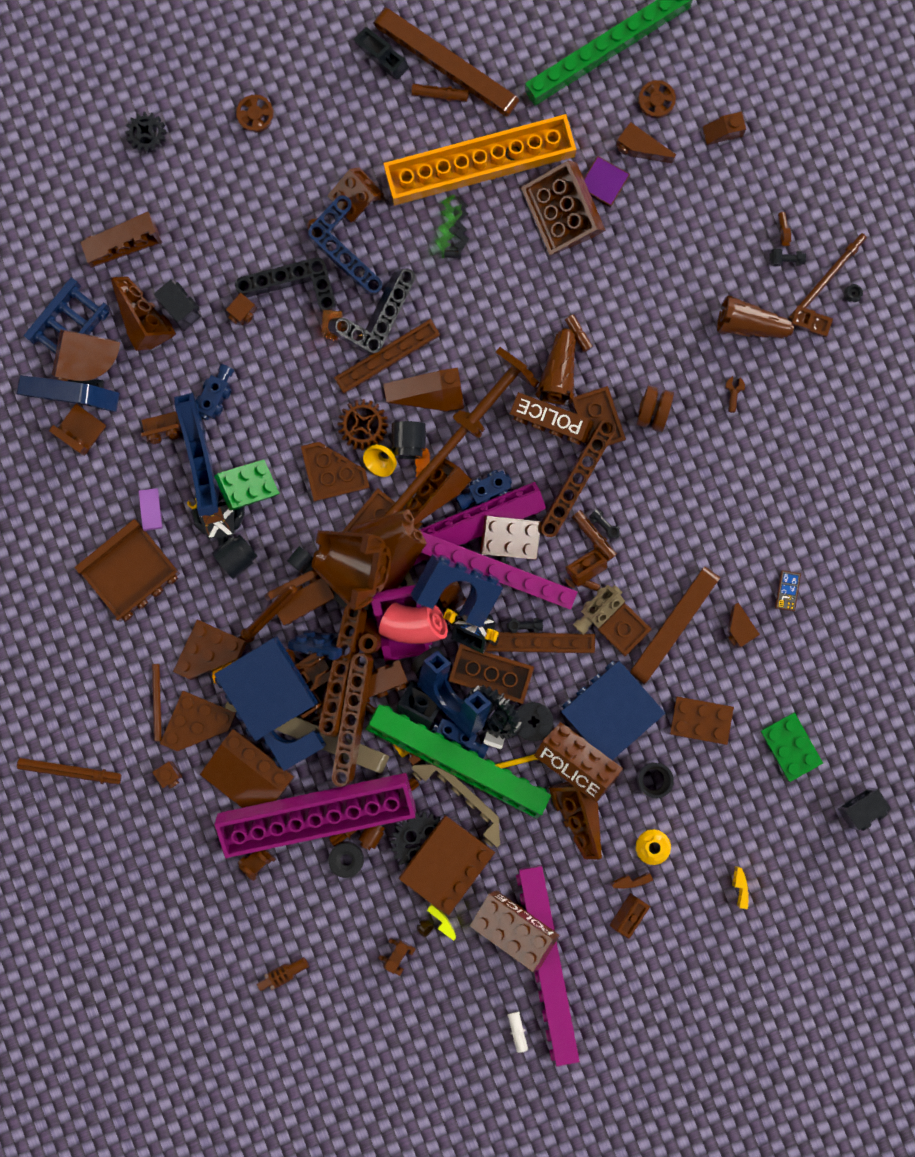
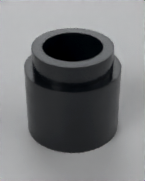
[391,421,426,459]
[212,534,258,580]
[636,762,674,798]

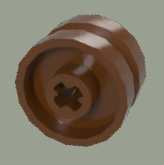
[636,385,674,433]

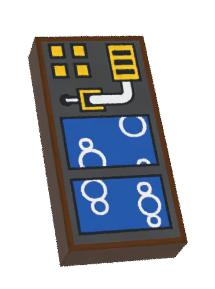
[775,570,801,612]

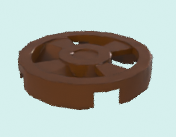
[638,80,676,118]
[236,94,274,133]

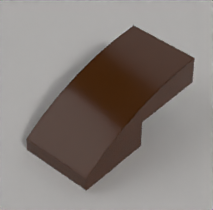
[791,306,833,337]
[610,872,653,889]

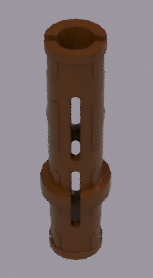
[411,83,469,102]
[571,510,617,562]

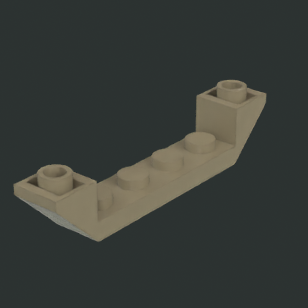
[412,764,500,848]

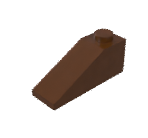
[616,122,676,163]

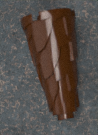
[717,295,794,339]
[535,328,576,405]

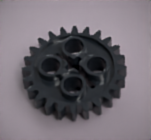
[465,685,522,739]
[390,811,440,869]

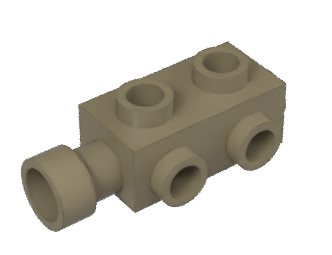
[572,585,625,635]

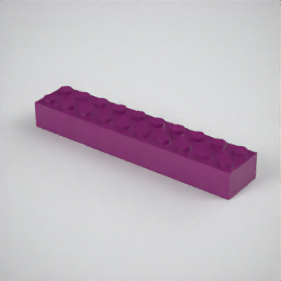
[215,773,416,858]

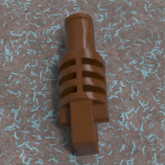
[257,957,309,991]

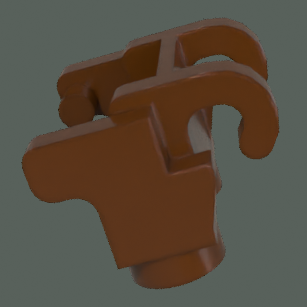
[238,849,277,881]
[378,938,416,976]

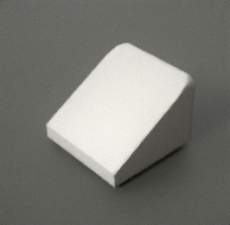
[483,730,505,749]

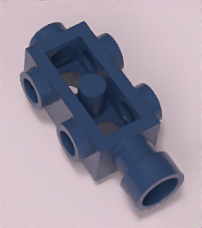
[196,363,235,420]
[456,470,513,510]
[431,718,489,759]

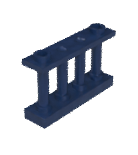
[23,277,110,354]

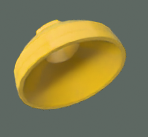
[363,445,397,477]
[635,829,671,865]

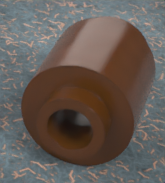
[358,825,385,851]

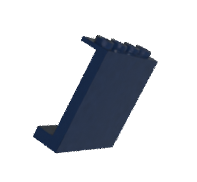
[214,636,318,741]
[561,661,665,760]

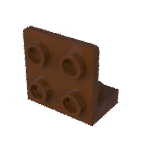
[328,167,384,223]
[49,404,106,456]
[140,411,183,444]

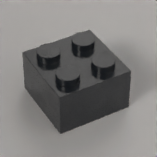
[154,279,201,331]
[837,788,891,831]

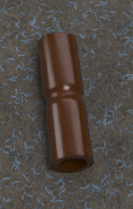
[565,314,593,353]

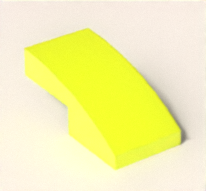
[427,904,456,941]

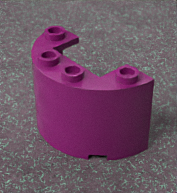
[372,585,433,662]

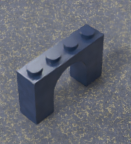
[410,554,503,628]
[417,651,491,738]
[263,728,327,771]

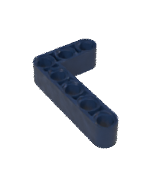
[308,195,382,295]
[16,375,120,412]

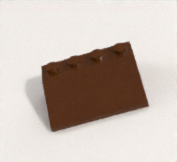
[521,160,606,255]
[200,729,296,808]
[398,815,495,916]

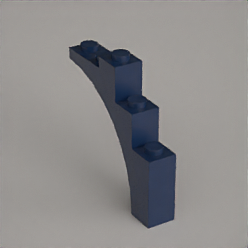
[174,393,219,517]

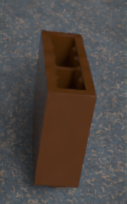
[52,329,120,381]

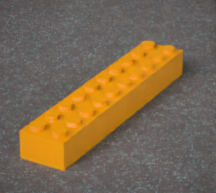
[383,114,576,206]

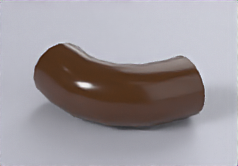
[358,617,381,654]

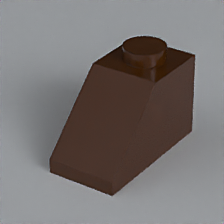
[702,111,746,145]
[727,602,760,648]

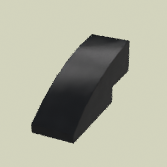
[353,27,410,81]

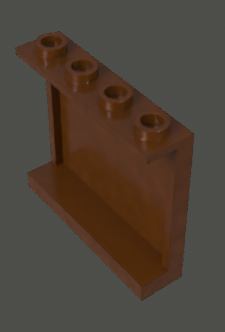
[74,519,180,622]

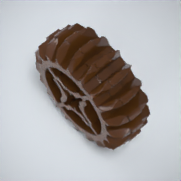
[337,399,389,451]

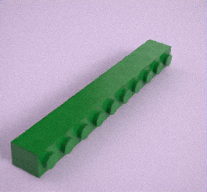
[525,0,693,106]
[365,705,551,819]

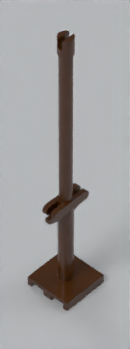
[384,347,539,516]

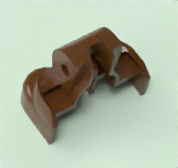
[286,649,331,719]

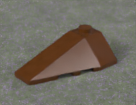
[111,277,176,351]
[383,367,464,412]
[404,458,471,526]
[549,781,602,860]

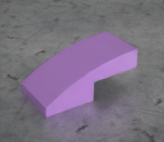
[139,488,163,531]

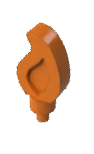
[415,448,430,477]

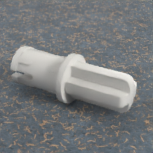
[507,1012,528,1053]

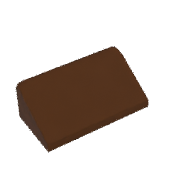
[565,549,607,587]
[610,893,651,939]

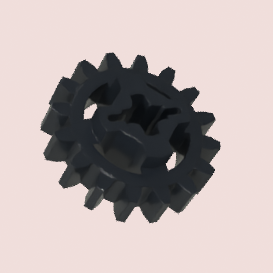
[125,111,167,154]

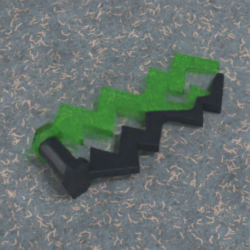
[435,194,469,259]

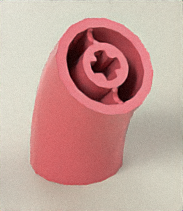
[379,603,448,644]

